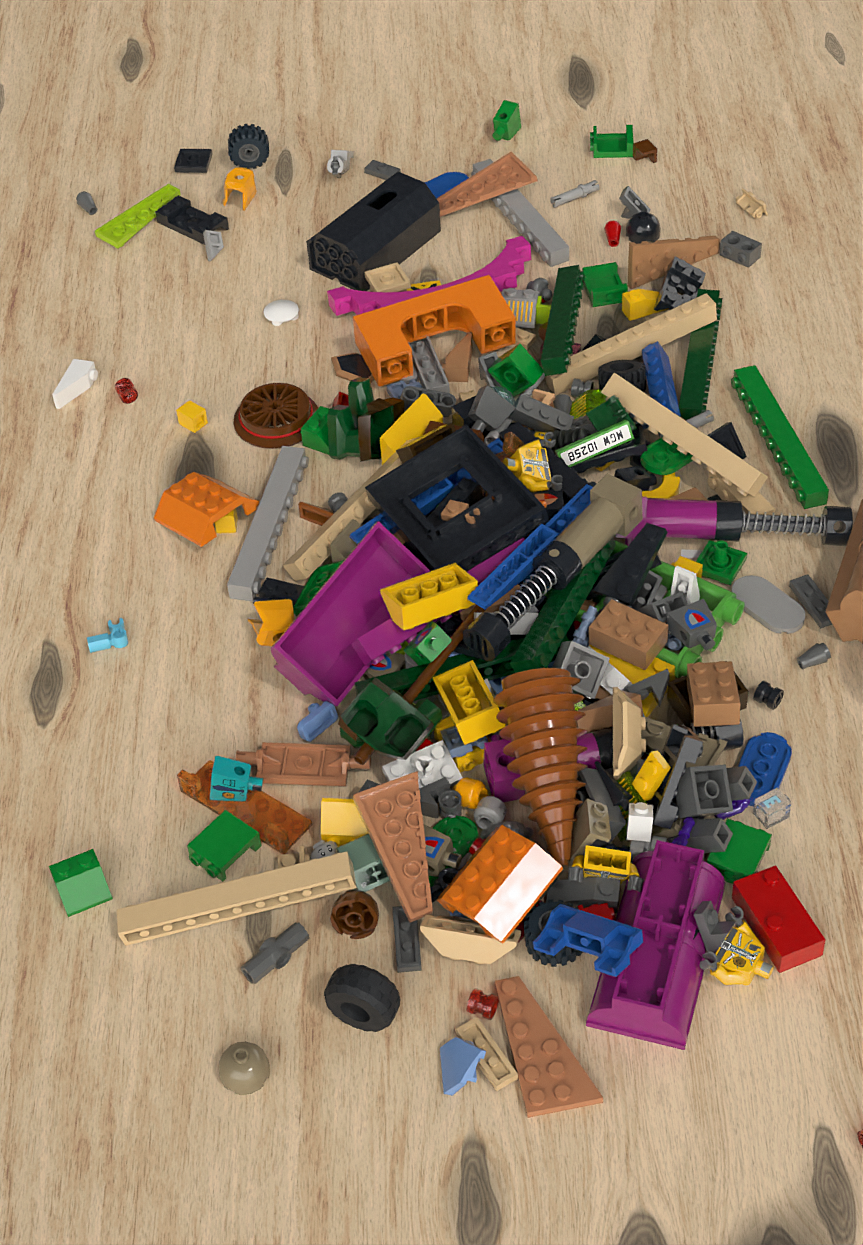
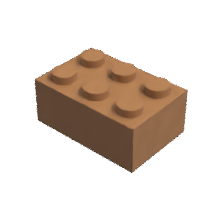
[589,599,668,670]
[687,661,740,727]

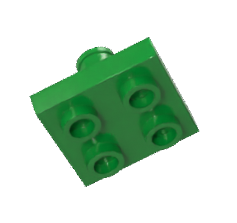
[696,540,747,586]

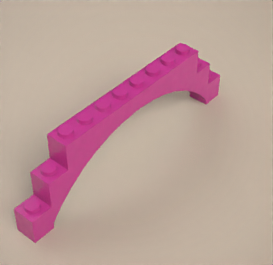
[327,236,532,316]

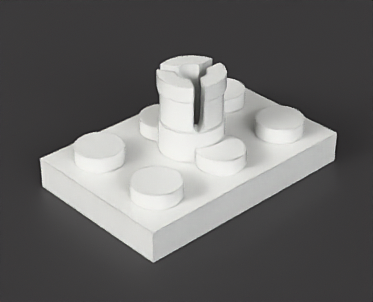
[382,740,463,788]

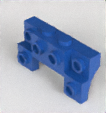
[533,904,643,977]

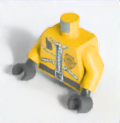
[503,432,562,492]
[568,845,644,892]
[700,906,774,985]

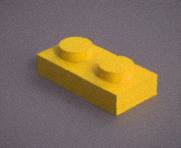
[632,750,671,801]

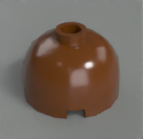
[330,890,379,939]

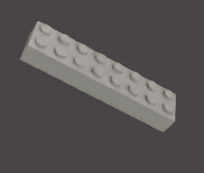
[408,336,450,393]

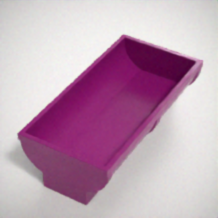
[271,521,431,707]
[586,840,726,1050]

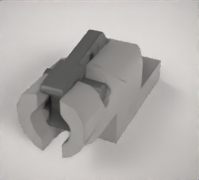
[327,150,354,178]

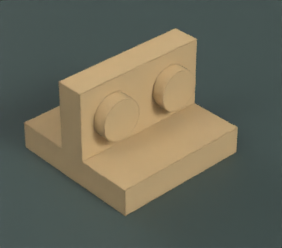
[365,262,411,292]

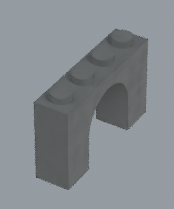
[667,766,757,853]

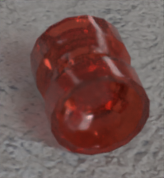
[115,378,138,404]
[466,988,499,1020]

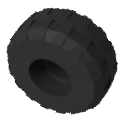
[324,964,401,1032]

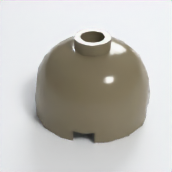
[219,1041,270,1095]

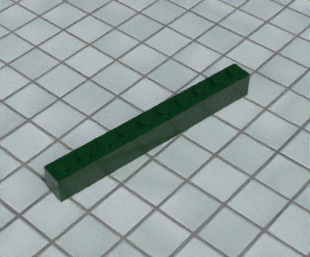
[541,265,585,376]
[679,289,723,420]
[510,538,616,673]
[354,635,570,701]

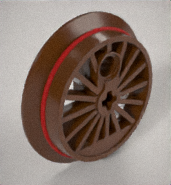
[233,383,318,449]

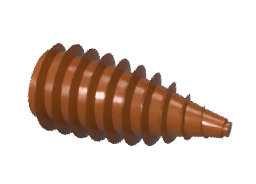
[494,668,588,867]

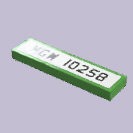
[555,420,634,467]

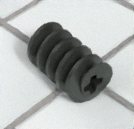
[551,428,592,455]

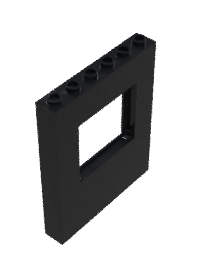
[365,425,549,572]

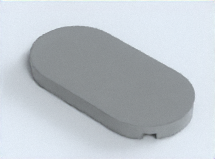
[731,575,805,634]

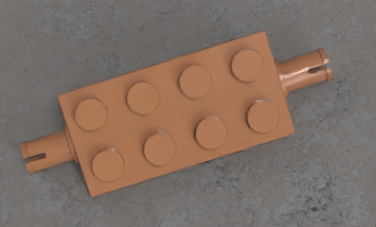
[235,742,371,786]

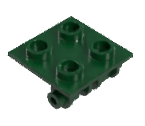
[586,395,637,432]

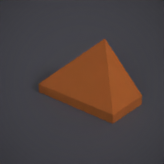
[298,501,334,526]

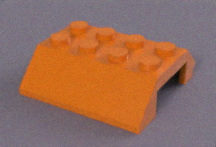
[154,472,259,547]
[436,825,563,944]

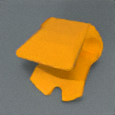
[222,167,257,211]
[248,599,294,646]

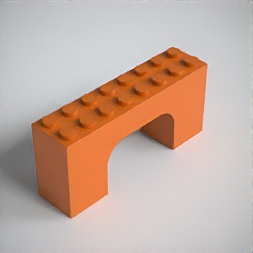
[353,275,516,387]

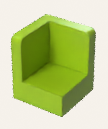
[536,296,551,324]

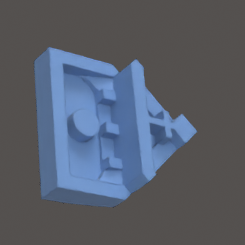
[440,1037,486,1096]

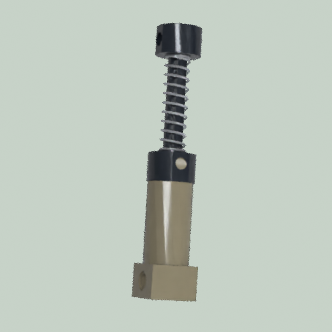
[463,473,643,661]

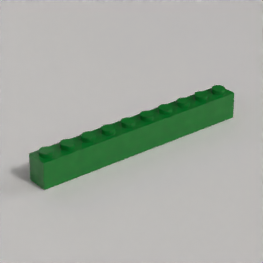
[731,365,829,509]

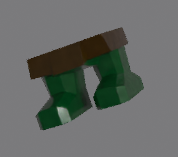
[327,377,404,462]
[338,677,442,760]

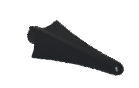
[594,761,633,812]

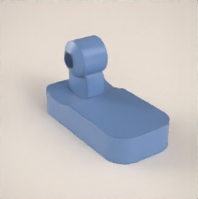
[297,701,338,742]

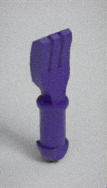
[672,817,695,846]

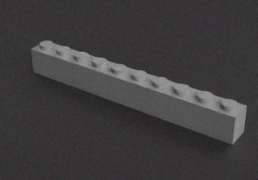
[471,159,569,267]
[227,446,309,602]

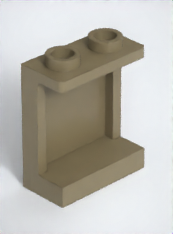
[563,799,611,876]

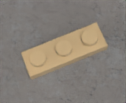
[456,1017,518,1091]

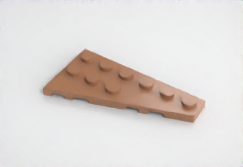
[437,152,538,217]
[353,771,433,922]
[495,976,603,1118]

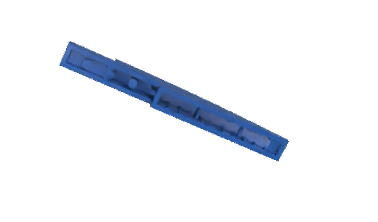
[350,438,511,545]
[467,484,593,609]

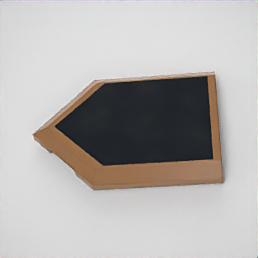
[331,353,375,383]

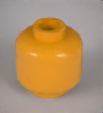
[453,777,488,810]

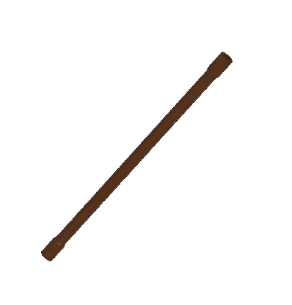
[353,605,486,765]

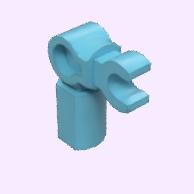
[87,618,128,653]

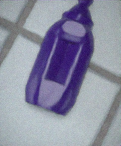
[714,798,753,820]

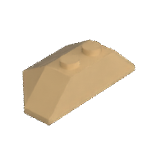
[613,687,646,782]
[420,915,521,964]

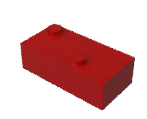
[732,865,826,973]

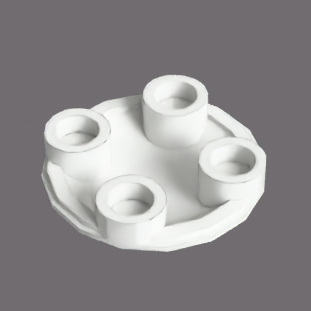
[264,299,299,326]

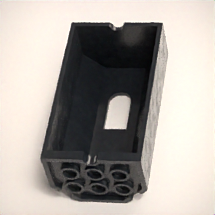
[306,171,441,291]

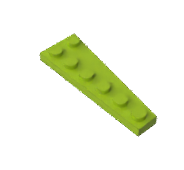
[95,184,181,248]

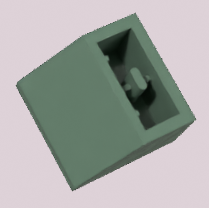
[336,834,390,892]

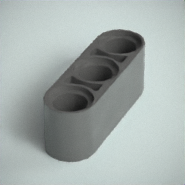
[400,386,456,417]

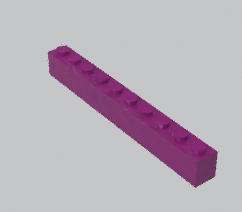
[351,538,525,666]

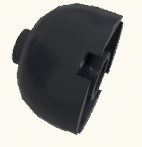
[626,211,661,244]

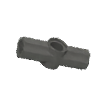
[241,922,310,984]

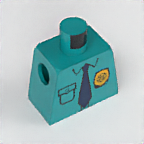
[210,756,263,801]

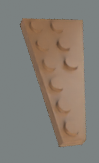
[627,236,720,290]

